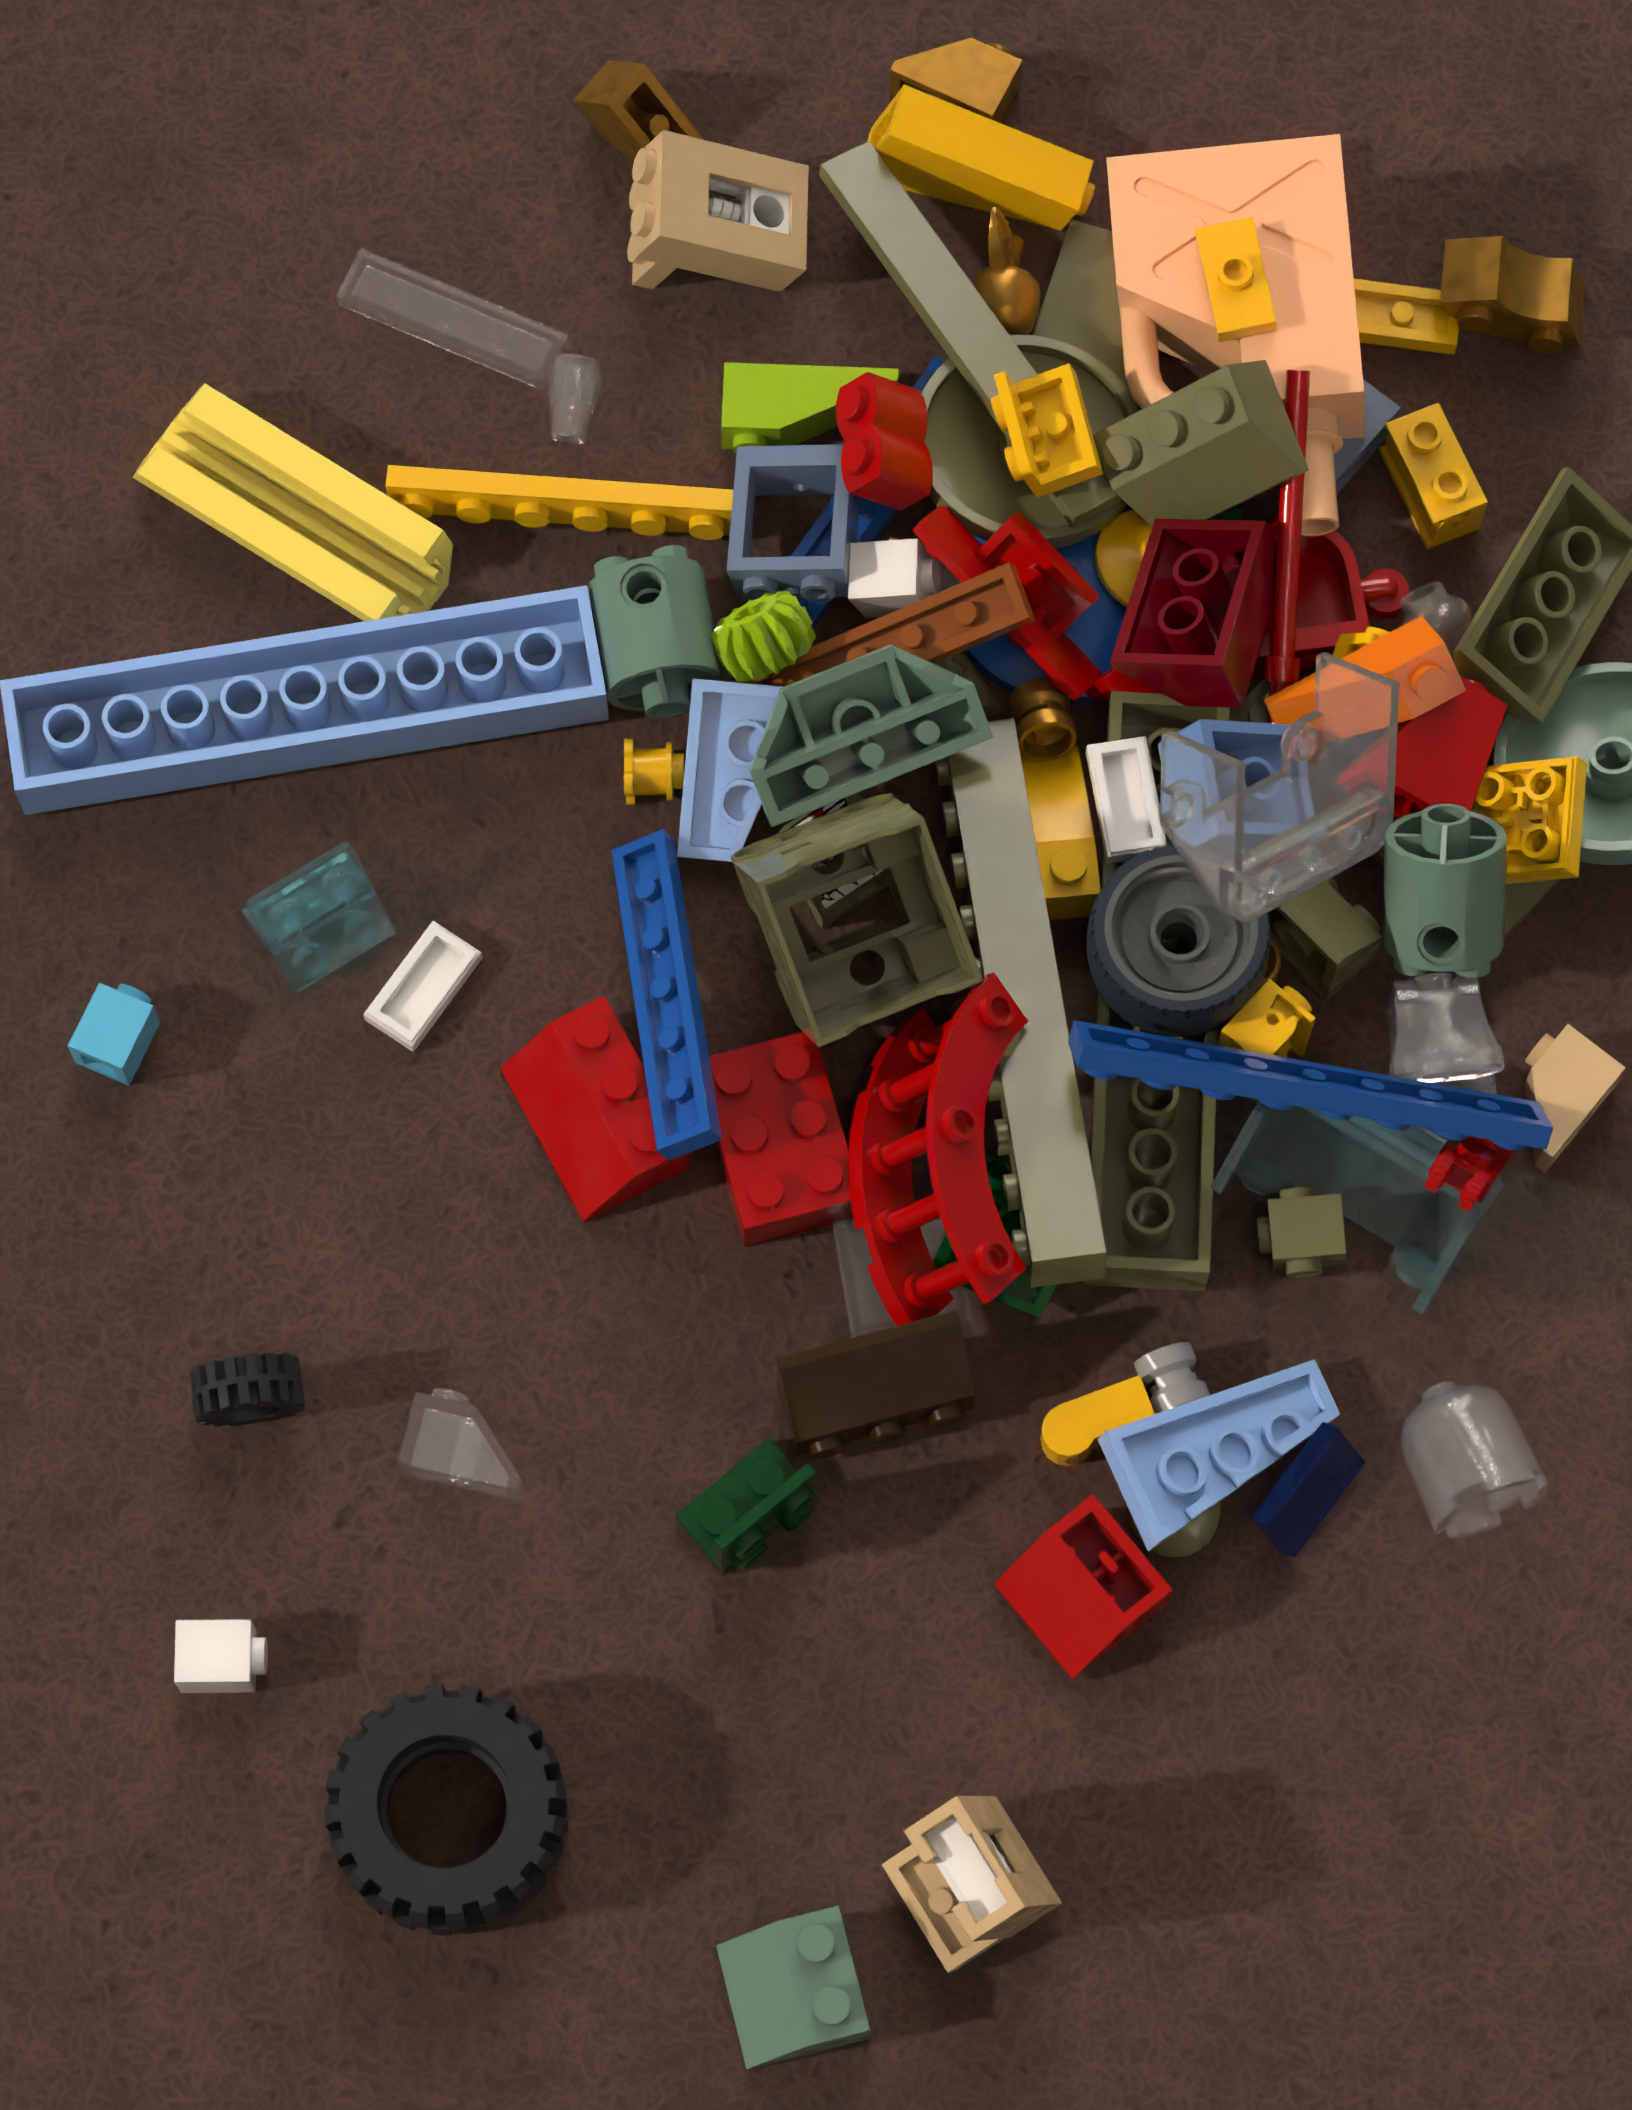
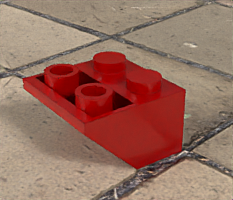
[994,1494,1173,1681]

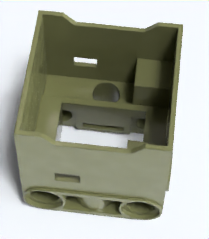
[731,793,983,1047]

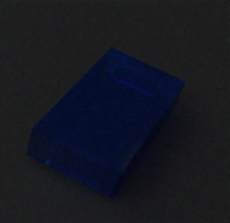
[1251,1422,1365,1558]

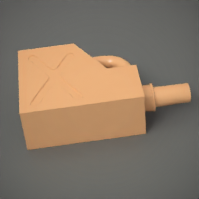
[1106,134,1366,536]

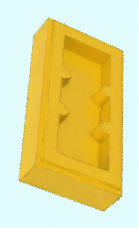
[1195,216,1277,342]

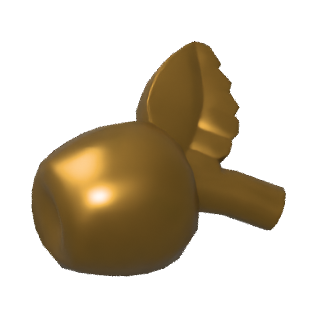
[971,207,1041,335]

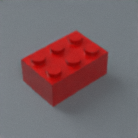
[709,1032,853,1248]

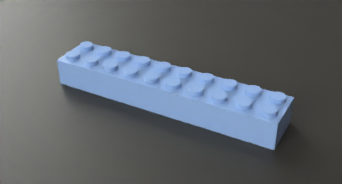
[0,585,609,815]

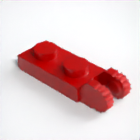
[1423,1136,1515,1212]

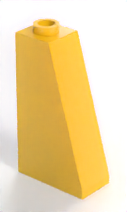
[867,84,1095,231]

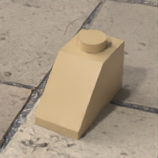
[1524,1024,1626,1173]

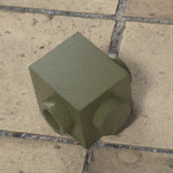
[1257,1187,1346,1278]

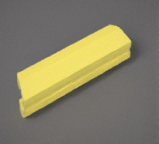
[132,384,453,621]

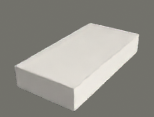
[1086,736,1167,864]
[363,921,483,1052]

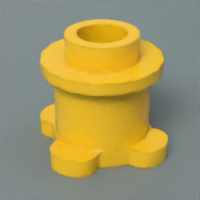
[624,739,685,805]

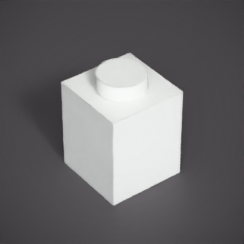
[848,538,942,618]
[174,1619,268,1693]

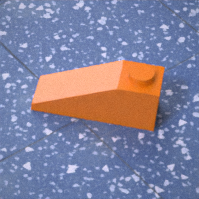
[1263,616,1466,749]

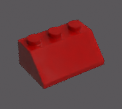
[500,995,691,1223]

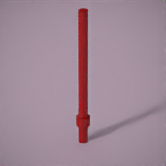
[1264,370,1310,724]

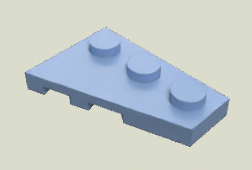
[677,678,785,862]

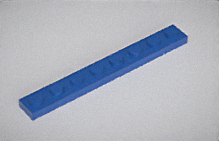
[1068,1020,1553,1151]

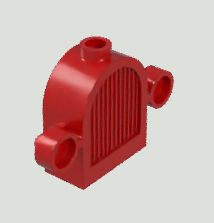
[1251,514,1409,677]

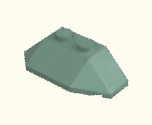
[749,644,994,827]

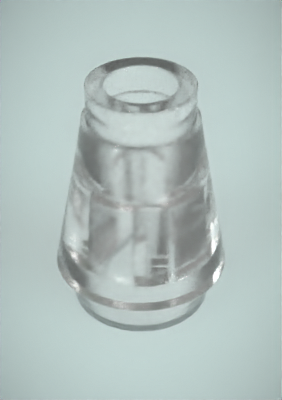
[547,354,605,444]

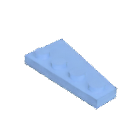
[1098,1359,1340,1552]

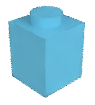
[68,982,160,1086]

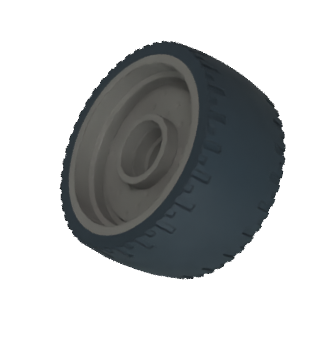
[1087,844,1271,1037]

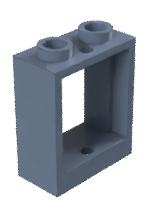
[727,444,860,602]

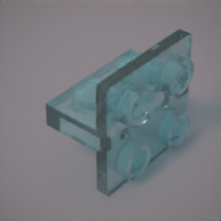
[241,842,395,993]

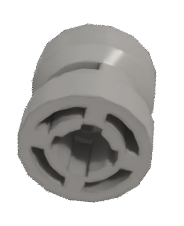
[1134,1342,1210,1414]

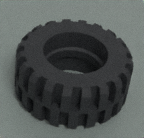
[324,1684,569,1936]

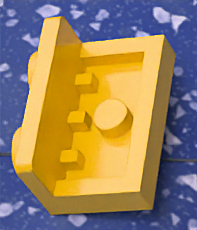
[991,363,1103,498]

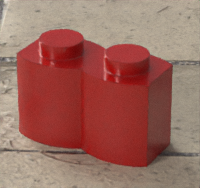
[835,372,933,511]

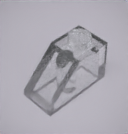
[398,1388,524,1503]

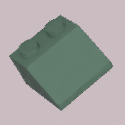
[716,1906,870,2070]

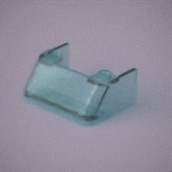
[1210,1102,1504,1314]

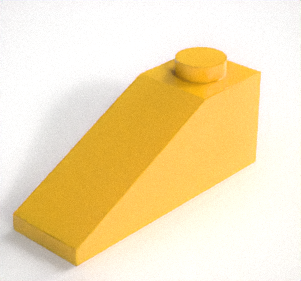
[1020,746,1101,920]

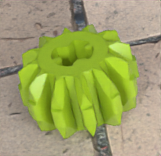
[710,591,816,682]

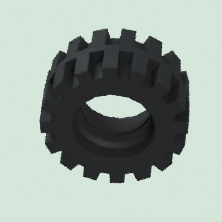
[190,1353,305,1427]

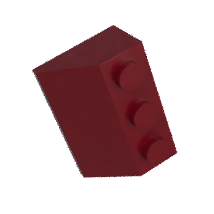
[1110,519,1277,708]

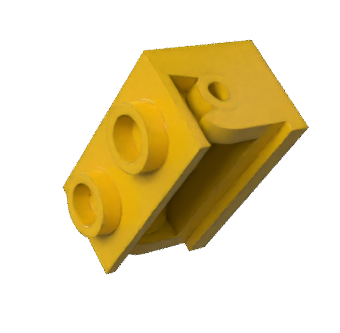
[1379,402,1488,549]
[1218,979,1316,1104]

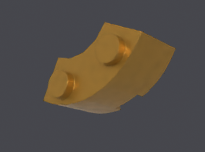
[1440,236,1585,354]

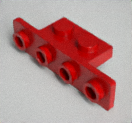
[913,505,1103,701]

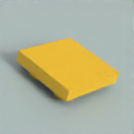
[1471,756,1587,884]

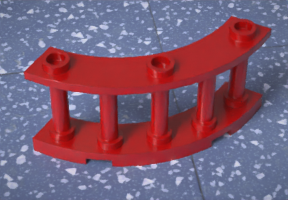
[848,972,1028,1326]

